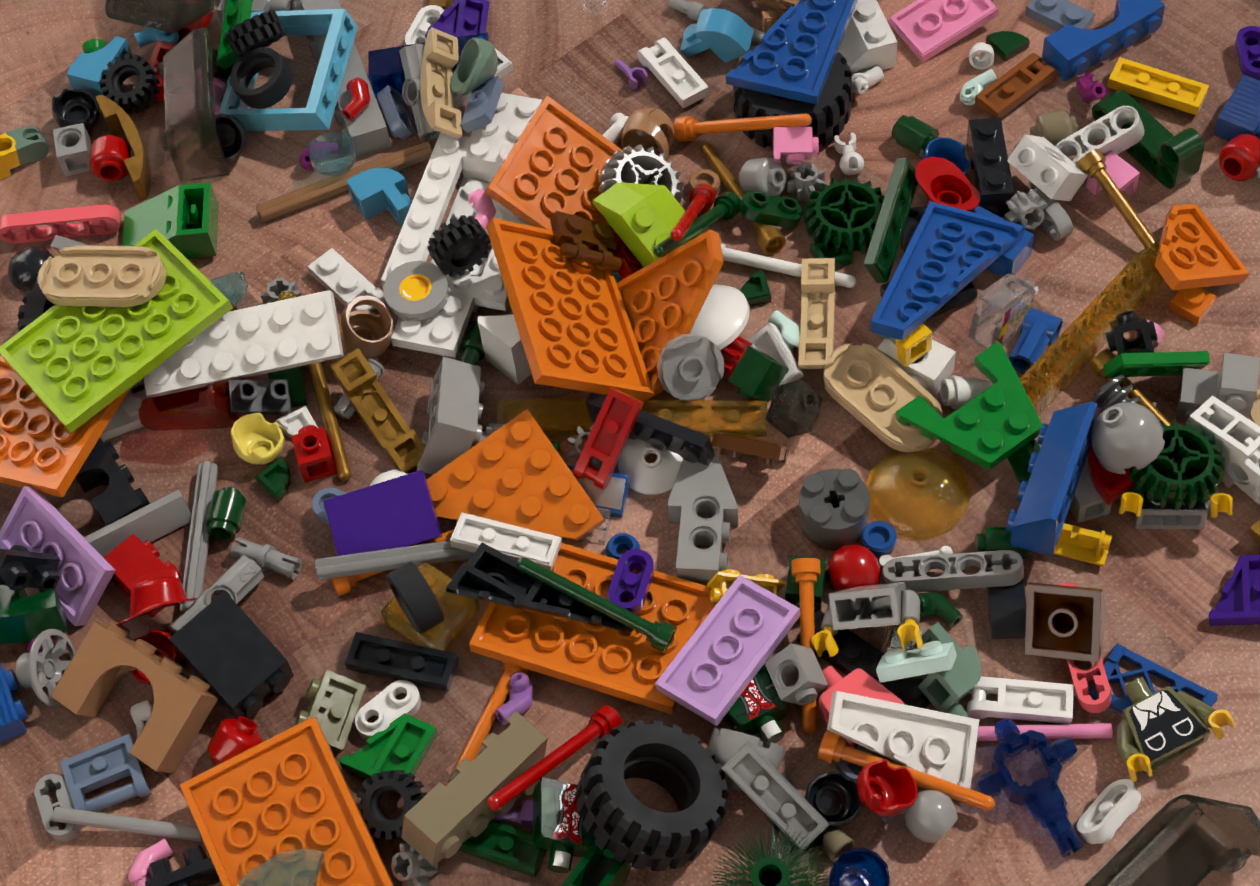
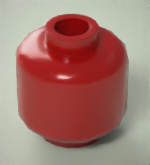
[1218,134,1260,181]
[90,135,131,181]
[208,716,263,766]

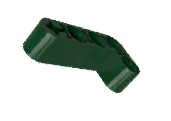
[1092,90,1204,189]

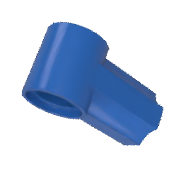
[1009,307,1063,374]

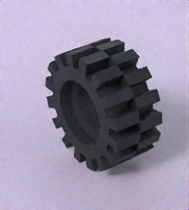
[225,10,286,58]
[100,54,161,114]
[427,215,492,277]
[356,770,427,840]

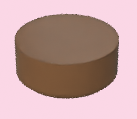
[689,169,721,197]

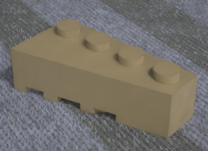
[401,711,548,866]

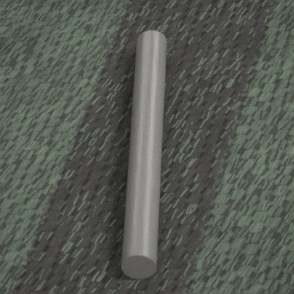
[53,807,202,842]

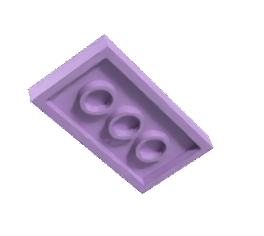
[0,486,115,626]
[655,575,801,726]

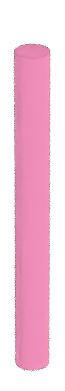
[977,723,1113,741]

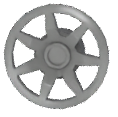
[16,629,76,707]

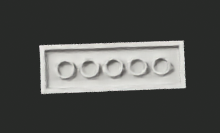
[144,290,344,398]

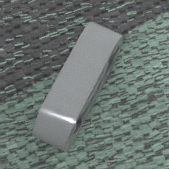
[1027,187,1073,241]
[34,773,82,843]

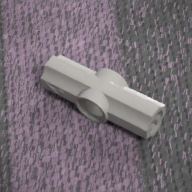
[399,44,440,141]
[168,555,265,636]

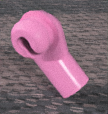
[468,189,496,230]
[128,838,174,886]

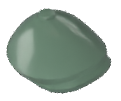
[451,38,498,95]

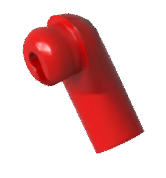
[341,77,371,121]

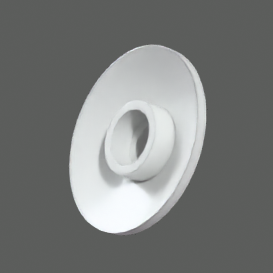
[618,438,683,495]

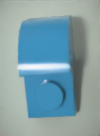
[680,8,754,63]
[346,168,412,228]

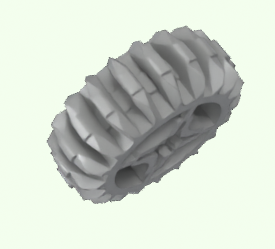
[598,144,684,204]

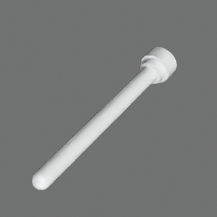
[720,240,856,288]

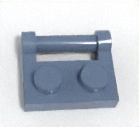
[60,734,152,812]

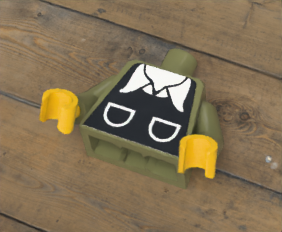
[1116,677,1236,782]

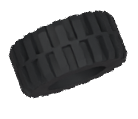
[733,41,852,151]
[576,720,729,871]

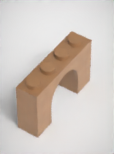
[50,621,219,773]

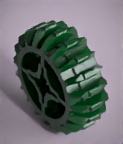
[804,176,885,255]
[1127,419,1226,511]

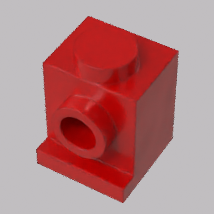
[291,425,337,482]

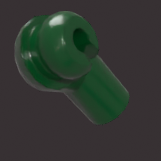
[917,593,963,628]

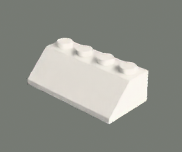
[837,0,897,75]

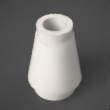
[940,375,993,409]

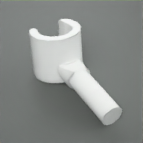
[130,700,153,738]

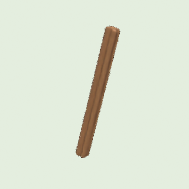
[256,141,433,222]

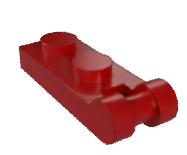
[573,388,644,490]

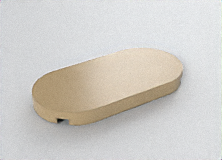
[37,245,167,307]
[823,343,942,452]

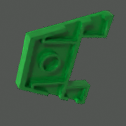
[895,341,1043,471]

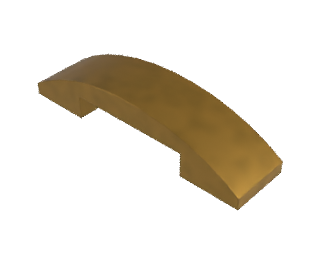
[96,95,151,201]
[330,348,425,473]

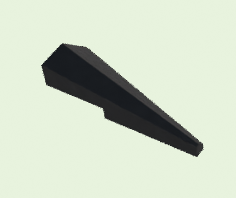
[446,542,634,632]

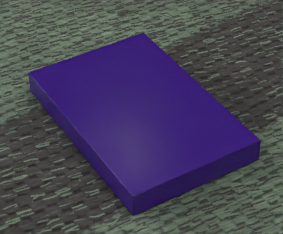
[323,470,442,556]

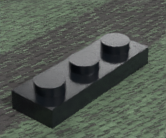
[345,632,459,692]

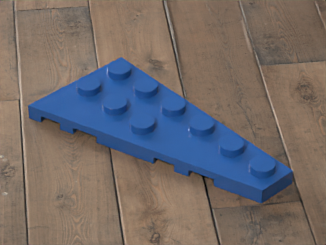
[726,0,858,105]
[869,201,1025,341]

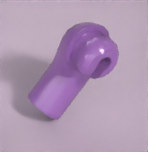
[495,672,533,725]

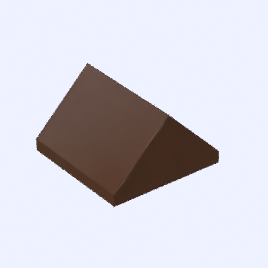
[1025,582,1107,662]

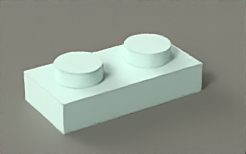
[876,641,957,683]

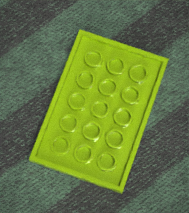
[0,229,233,433]

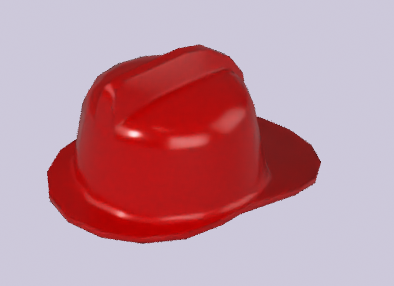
[915,157,981,211]
[115,569,197,625]

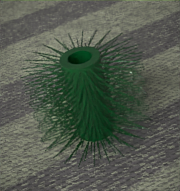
[711,822,830,886]

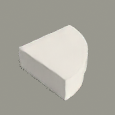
[276,406,318,438]

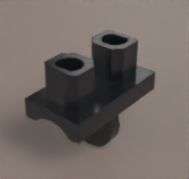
[226,379,291,415]
[0,545,61,593]
[145,845,221,886]

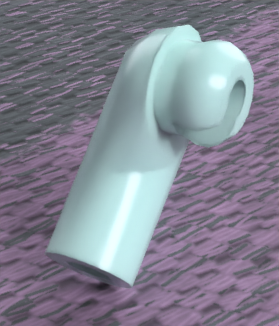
[960,68,997,105]
[768,310,800,353]

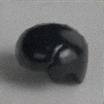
[52,89,100,130]
[200,113,247,162]
[8,246,54,292]
[805,771,863,829]

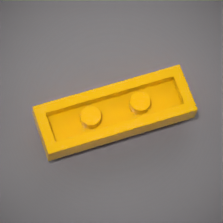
[1107,57,1209,116]

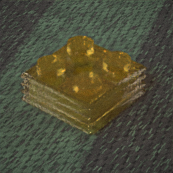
[381,562,480,651]

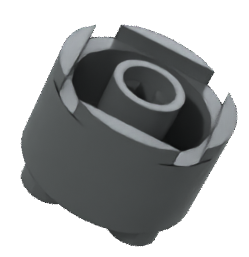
[799,469,870,550]

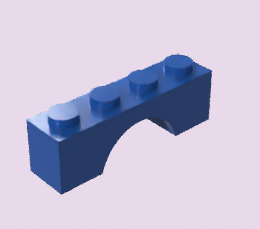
[1042,0,1165,81]

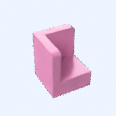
[1086,151,1140,195]

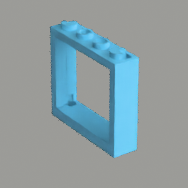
[219,9,358,131]

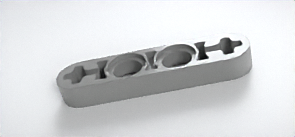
[883,550,1024,592]

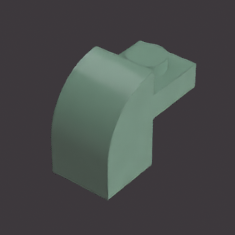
[912,622,982,713]

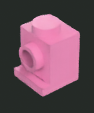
[773,127,819,165]

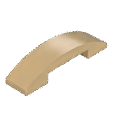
[420,27,462,139]
[798,258,835,369]

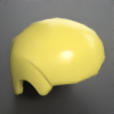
[231,413,285,465]

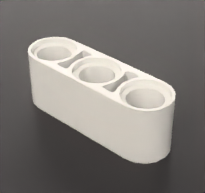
[1055,106,1144,166]

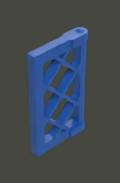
[1089,643,1218,714]

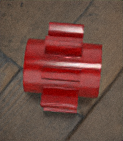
[720,336,752,378]

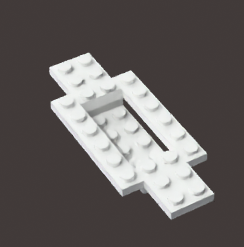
[381,93,542,358]

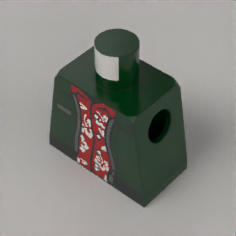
[722,659,786,746]
[533,777,596,873]

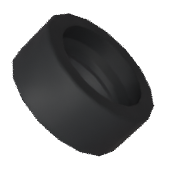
[230,47,292,109]
[386,562,445,634]

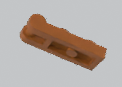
[975,53,1058,118]

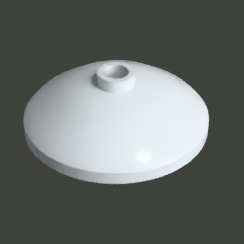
[690,285,750,350]

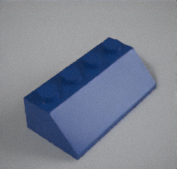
[1006,401,1098,557]

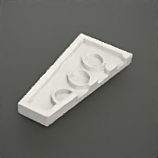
[827,691,979,789]

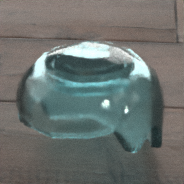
[308,132,356,176]
[209,272,248,307]

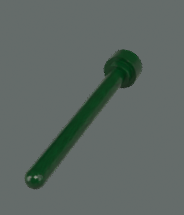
[654,192,741,258]
[516,557,677,653]

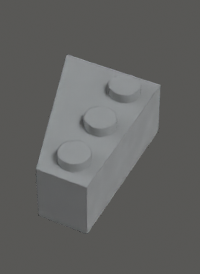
[417,356,485,475]

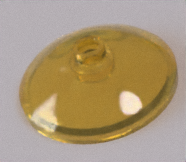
[867,447,971,539]

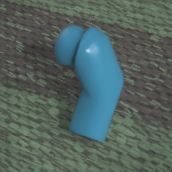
[134,24,179,47]

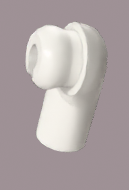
[852,66,884,95]

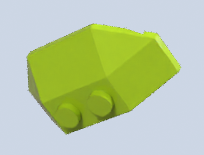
[592,182,703,267]

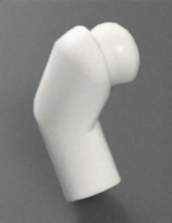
[602,113,628,144]

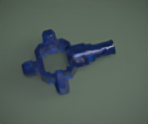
[976,718,1084,857]

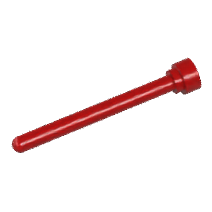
[670,183,716,241]
[487,705,622,811]

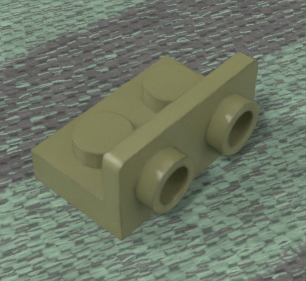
[294,669,366,754]

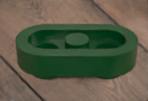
[739,191,803,229]

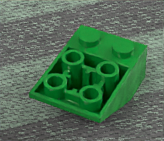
[122,182,219,258]

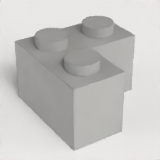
[1175,353,1260,422]

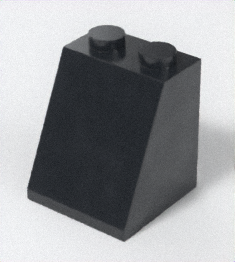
[169,591,294,719]

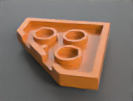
[1155,204,1250,290]

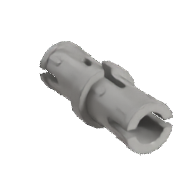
[230,537,302,580]

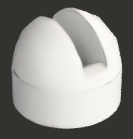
[969,42,994,70]

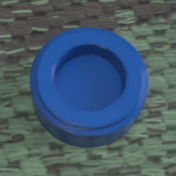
[861,521,897,558]

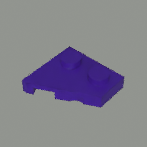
[425,0,489,49]
[1209,554,1260,626]

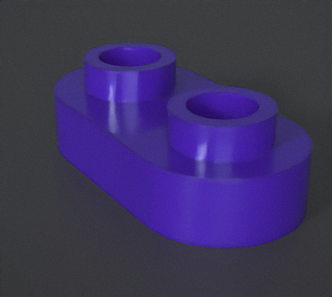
[1235,26,1260,81]
[608,549,654,614]

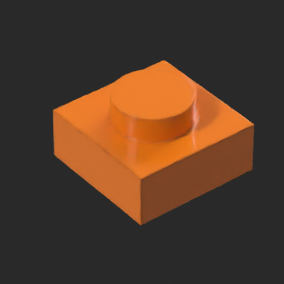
[1169,287,1217,325]

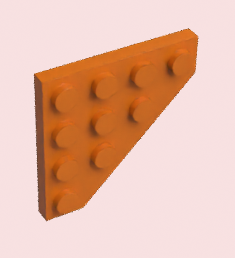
[617,230,724,402]
[427,409,606,541]

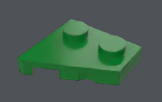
[339,713,438,793]

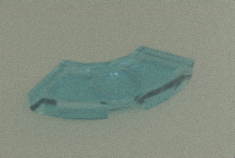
[237,849,325,886]

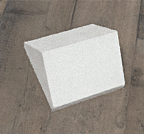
[478,315,532,385]

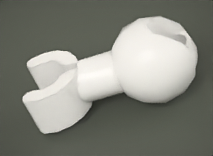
[834,133,864,176]

